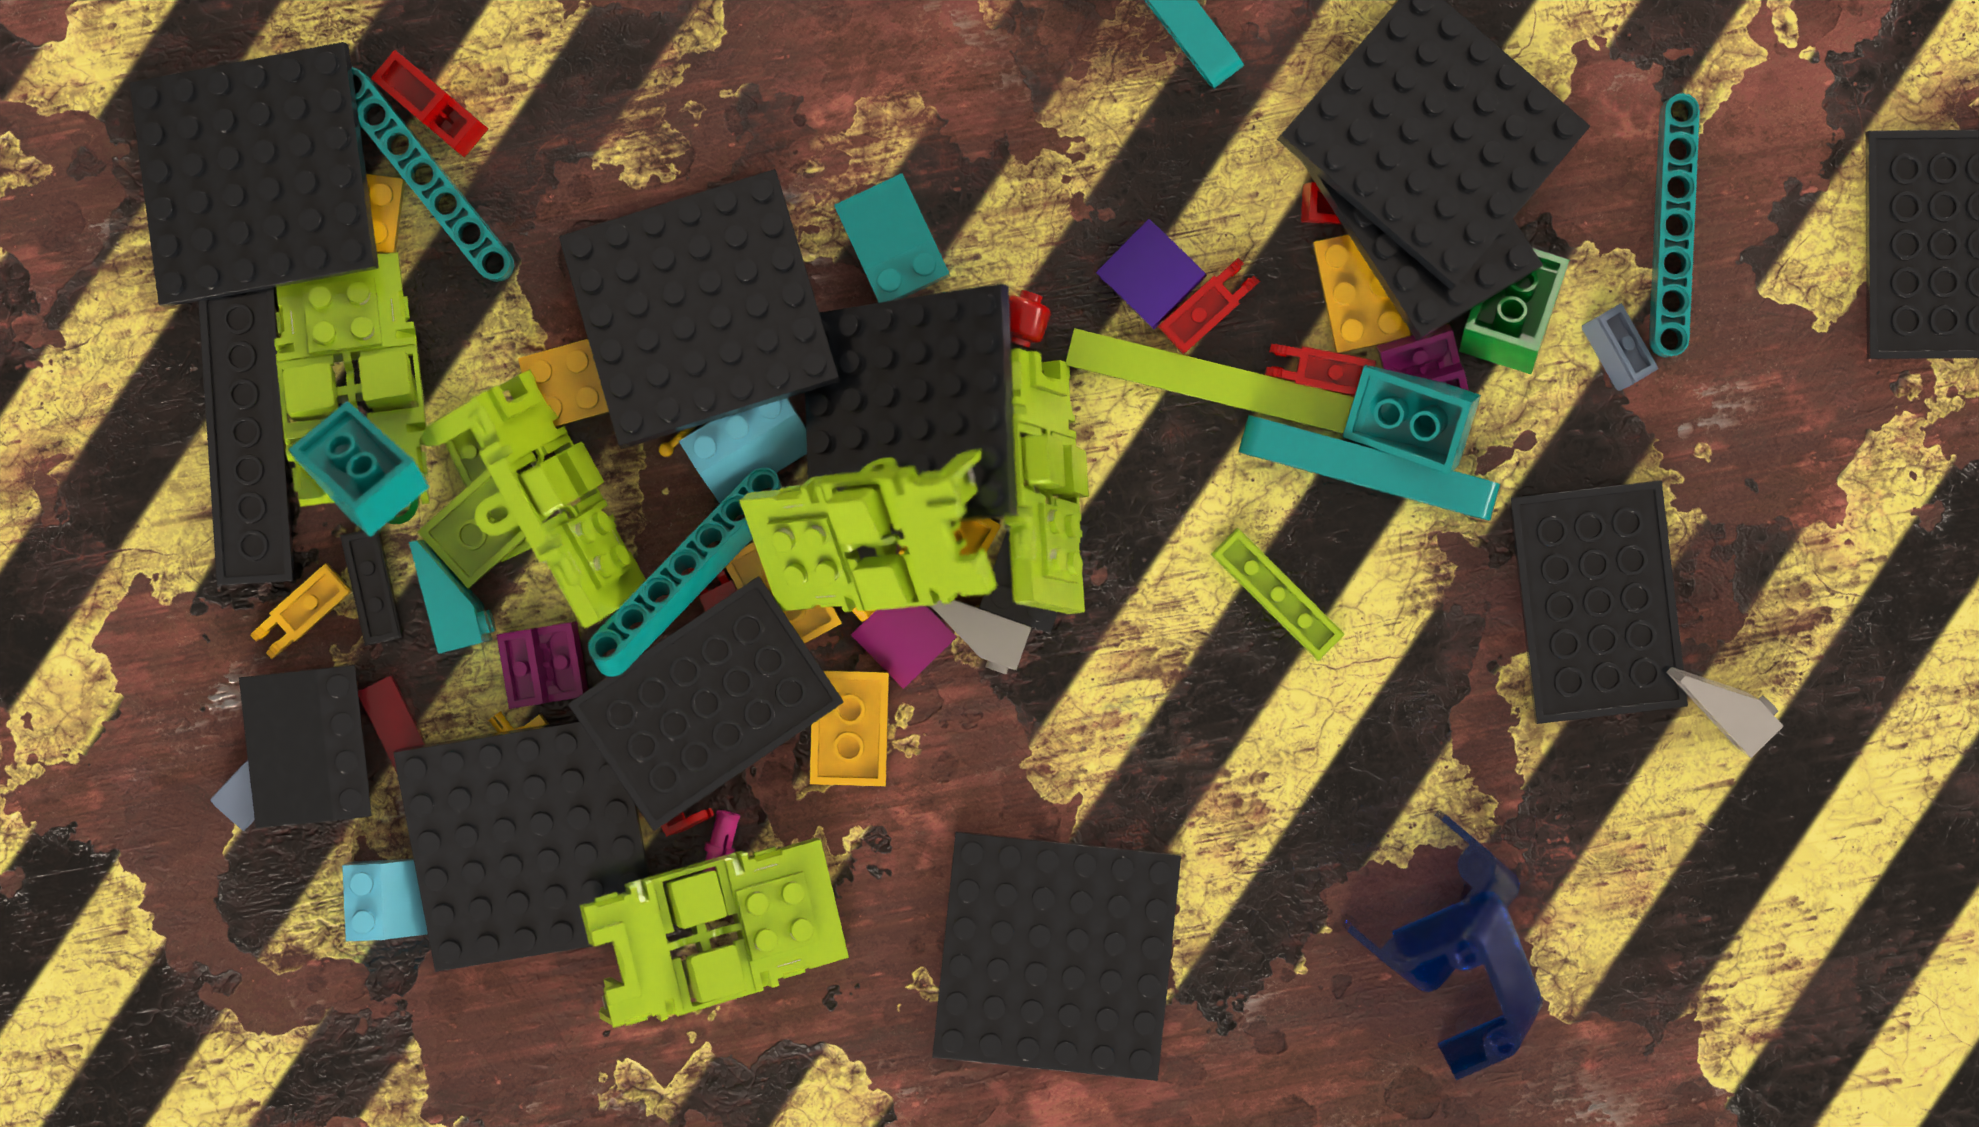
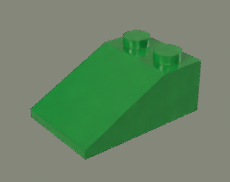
[1459,248,1570,375]

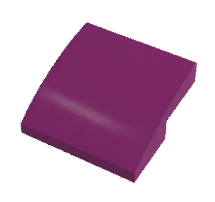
[1377,324,1469,391]
[851,606,957,689]
[497,621,588,709]

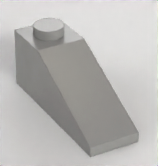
[930,599,1032,674]
[1667,667,1783,758]

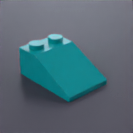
[834,173,950,303]
[1343,365,1481,474]
[288,401,429,537]
[409,540,496,654]

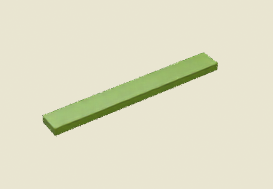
[1066,328,1354,434]

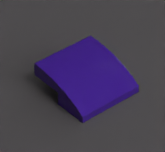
[1096,219,1207,329]

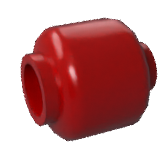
[1009,290,1051,348]

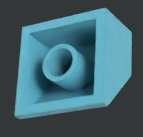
[342,859,428,941]

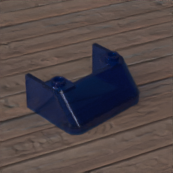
[1342,810,1520,992]
[1391,891,1543,1080]

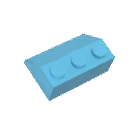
[679,398,807,503]

